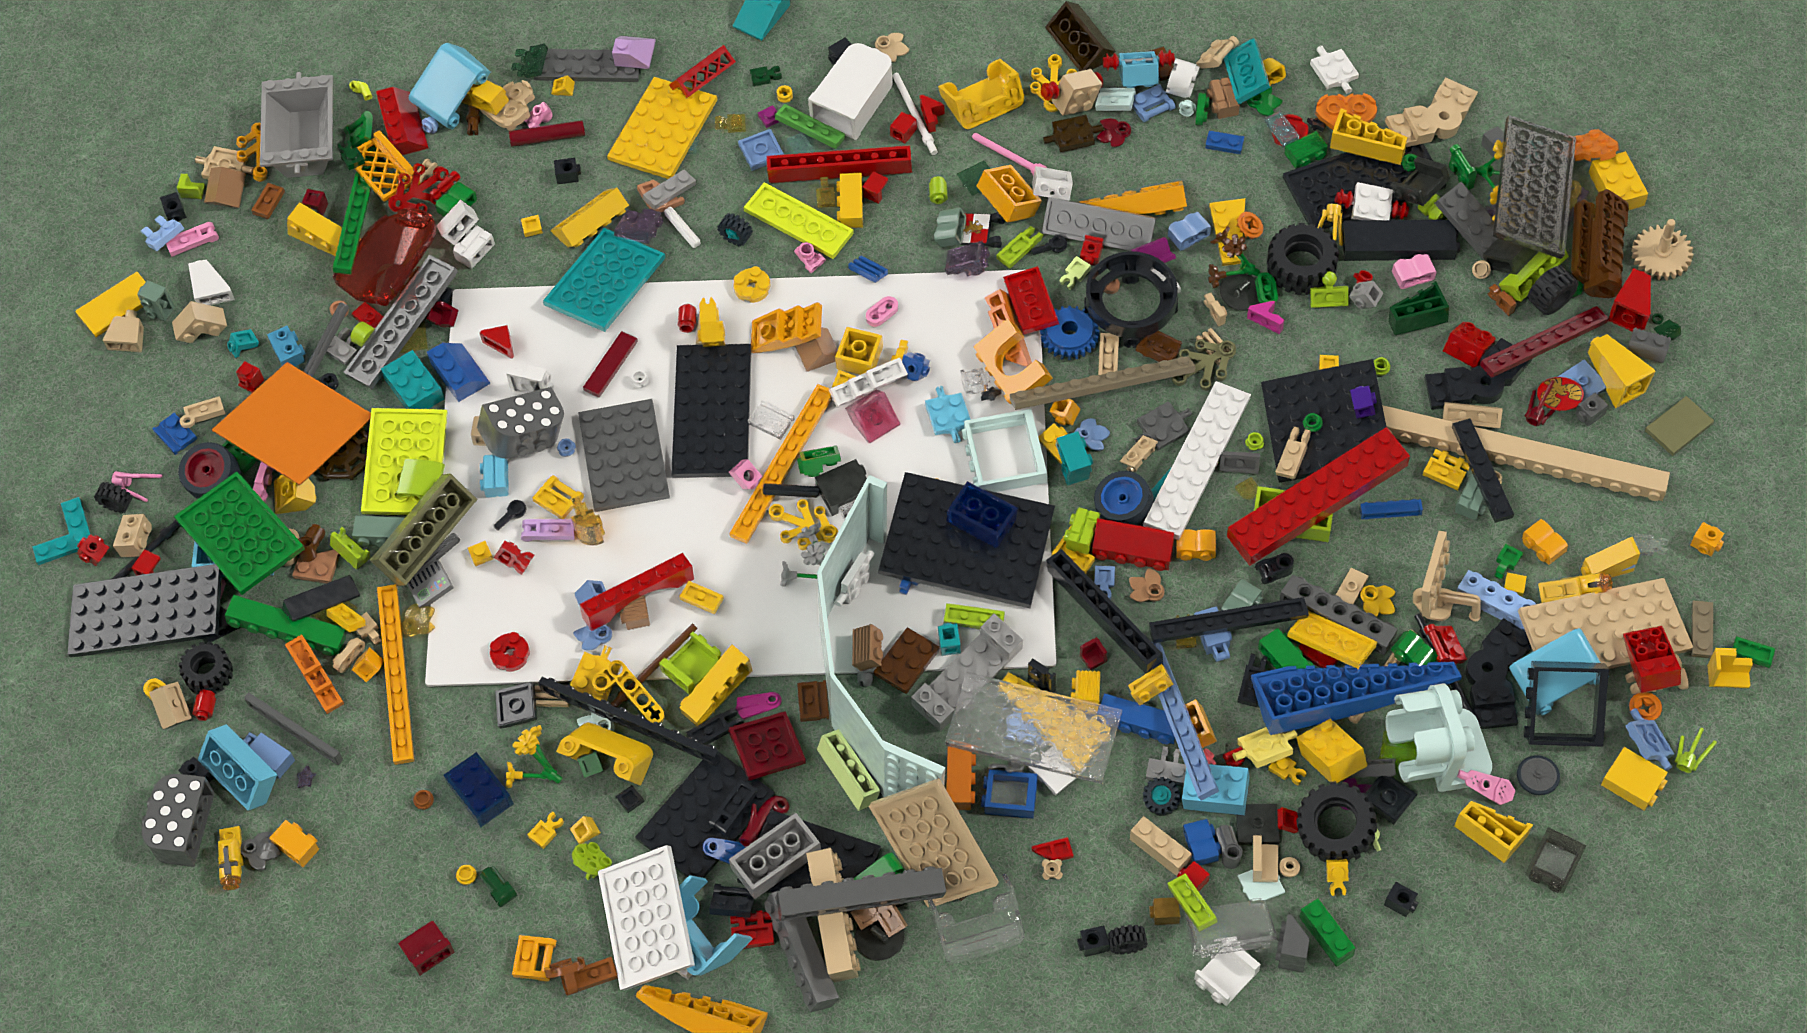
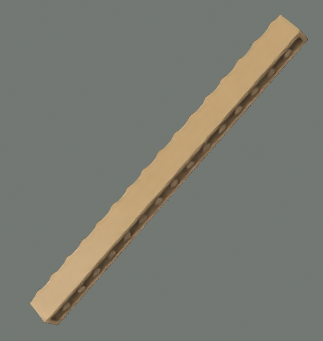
[1382,405,1670,501]

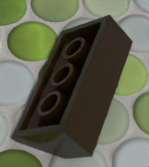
[1045,1,1116,71]

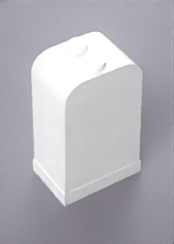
[808,43,893,140]

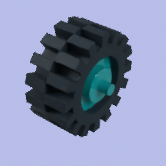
[717,213,753,247]
[1143,777,1181,816]

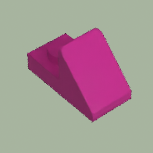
[1247,301,1284,334]

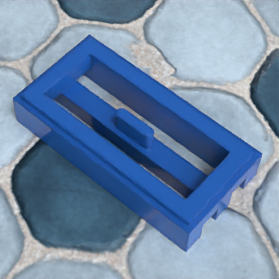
[848,256,888,283]

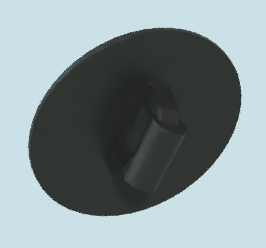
[1219,274,1260,311]
[855,920,905,960]

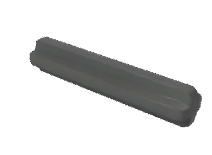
[418,533,460,571]

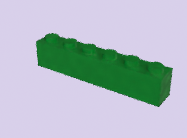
[225,595,347,656]

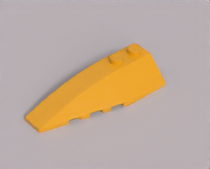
[1079,181,1187,215]
[636,985,768,1033]

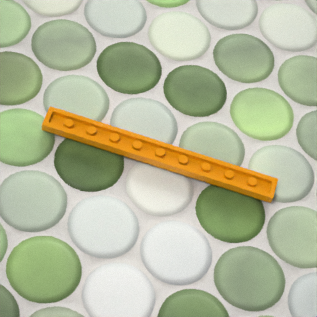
[729,384,832,544]
[377,584,415,765]

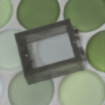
[1525,827,1587,894]

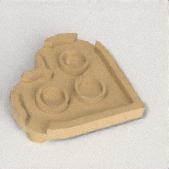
[480,80,535,131]

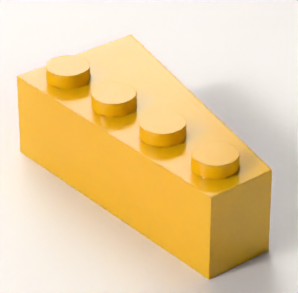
[679,644,753,726]

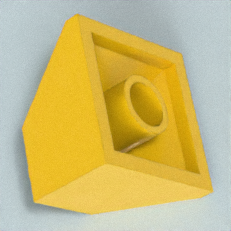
[274,475,316,514]

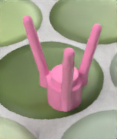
[112,471,162,502]

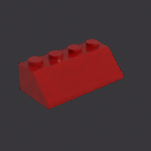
[376,87,429,155]
[1092,518,1175,571]

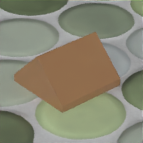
[204,167,246,208]
[795,327,838,372]

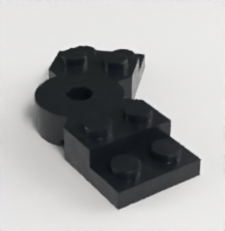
[1424,338,1532,410]
[1465,618,1532,729]

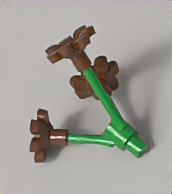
[1208,226,1260,288]

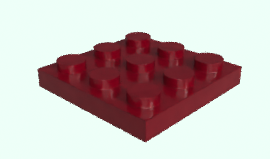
[729,711,806,781]

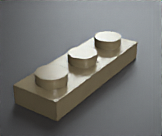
[1691,600,1713,658]

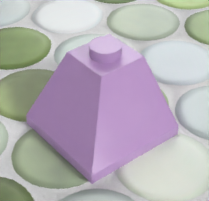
[612,36,656,69]

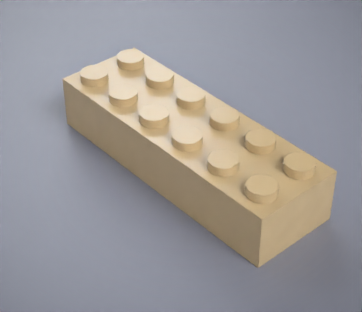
[806,848,861,982]

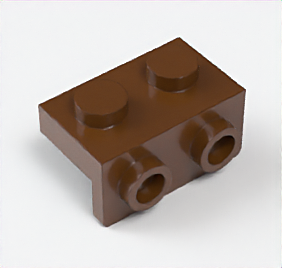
[1136,331,1182,362]

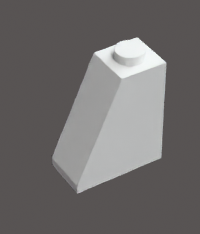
[188,260,235,305]

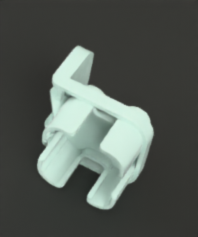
[1386,683,1492,792]

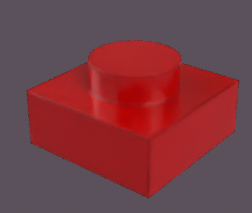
[1277,807,1298,834]

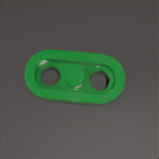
[1195,93,1209,126]
[1255,272,1278,304]

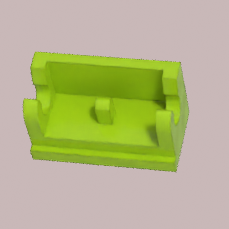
[330,527,371,570]

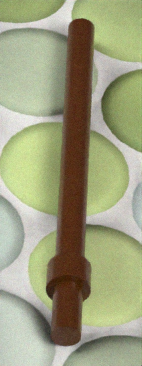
[610,623,698,708]

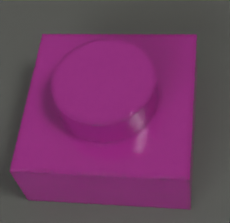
[758,105,780,128]

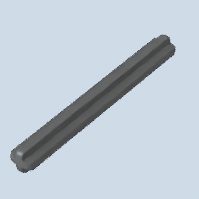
[303,302,349,377]

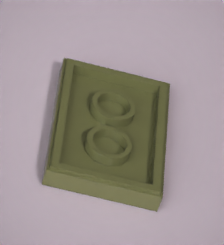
[1645,396,1714,456]

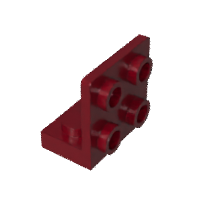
[398,921,455,976]

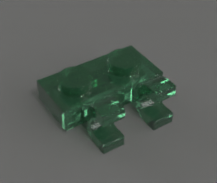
[511,43,548,78]

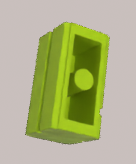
[1064,507,1100,554]

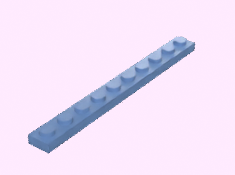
[1152,642,1219,801]

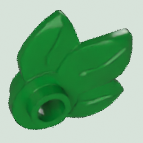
[1247,86,1283,116]

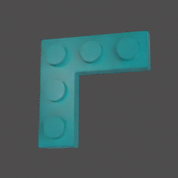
[32,497,91,565]

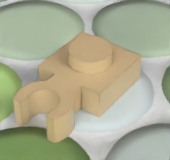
[1203,292,1227,326]

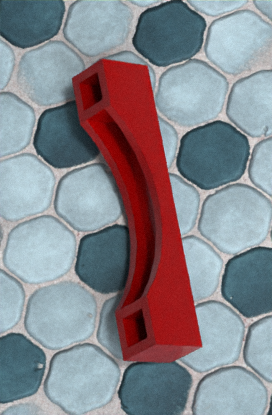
[580,553,694,631]

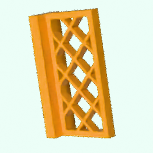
[354,130,420,202]

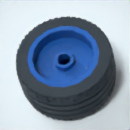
[1094,471,1154,526]

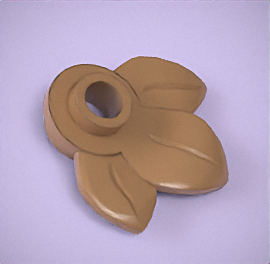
[1129,568,1164,602]

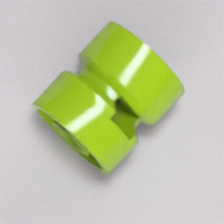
[1418,194,1447,220]

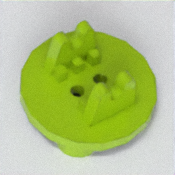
[572,842,612,880]

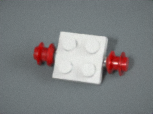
[1335,182,1409,220]

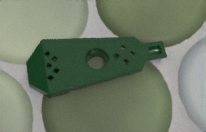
[1652,313,1681,340]

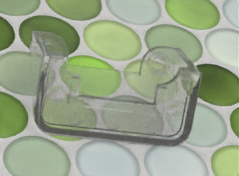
[1184,898,1278,964]

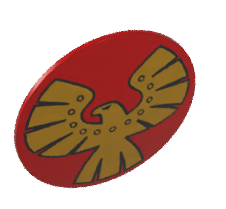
[1537,377,1584,411]

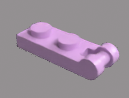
[521,519,576,542]

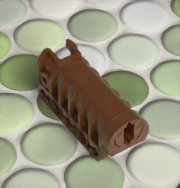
[1571,189,1629,299]

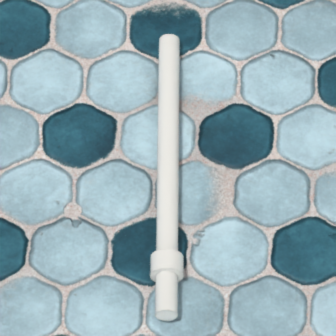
[892,73,938,155]

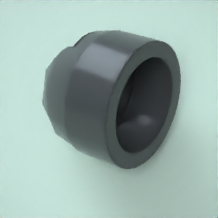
[857,673,873,687]

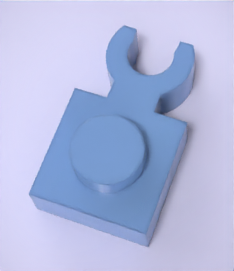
[1095,566,1115,600]

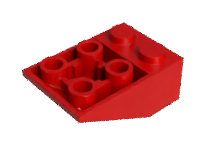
[1623,626,1681,693]

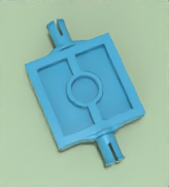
[925,386,971,443]

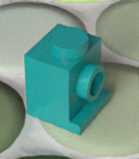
[938,623,961,656]

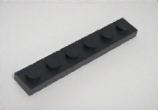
[1452,418,1514,523]

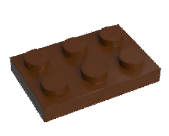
[873,627,940,694]

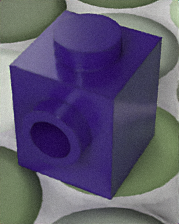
[1350,386,1377,419]

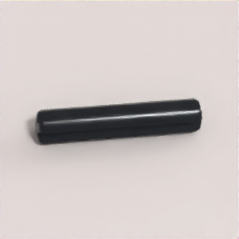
[762,483,819,498]

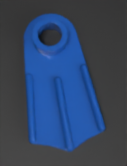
[703,838,746,864]

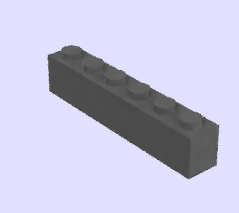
[765,891,839,1012]

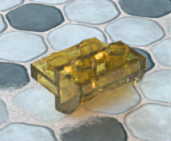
[571,496,605,546]

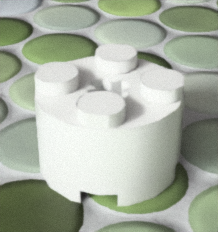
[1166,58,1199,98]

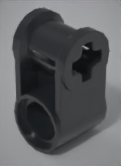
[1255,553,1294,584]

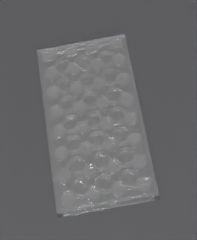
[945,672,1122,784]

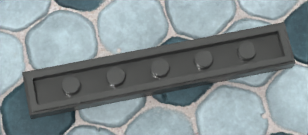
[244,692,343,765]

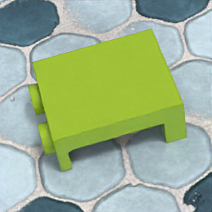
[659,632,721,695]

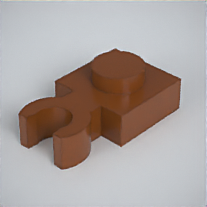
[1487,284,1516,316]

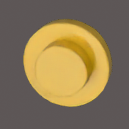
[456,865,477,885]

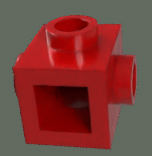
[77,534,110,566]

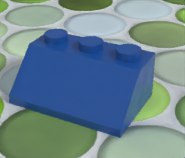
[427,343,490,402]

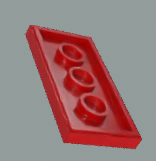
[1003,266,1059,335]

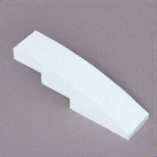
[829,358,908,407]

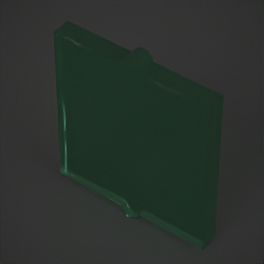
[957,161,990,196]

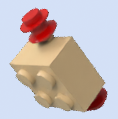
[1041,69,1104,115]

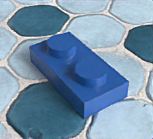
[1205,131,1244,154]

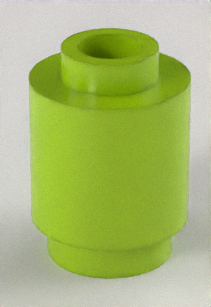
[929,176,948,204]

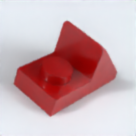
[919,95,945,133]

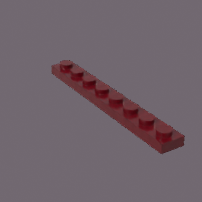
[1480,306,1609,378]

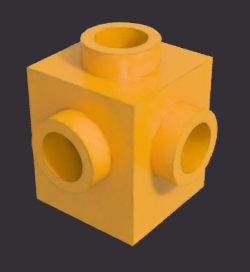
[1690,522,1724,557]

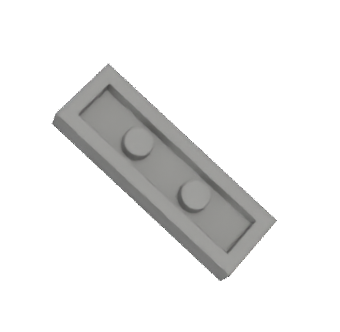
[643,170,696,210]

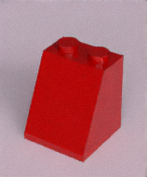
[1608,268,1651,332]

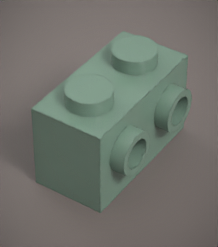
[137,280,175,321]

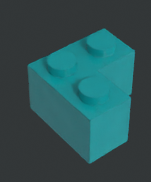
[1056,431,1093,486]

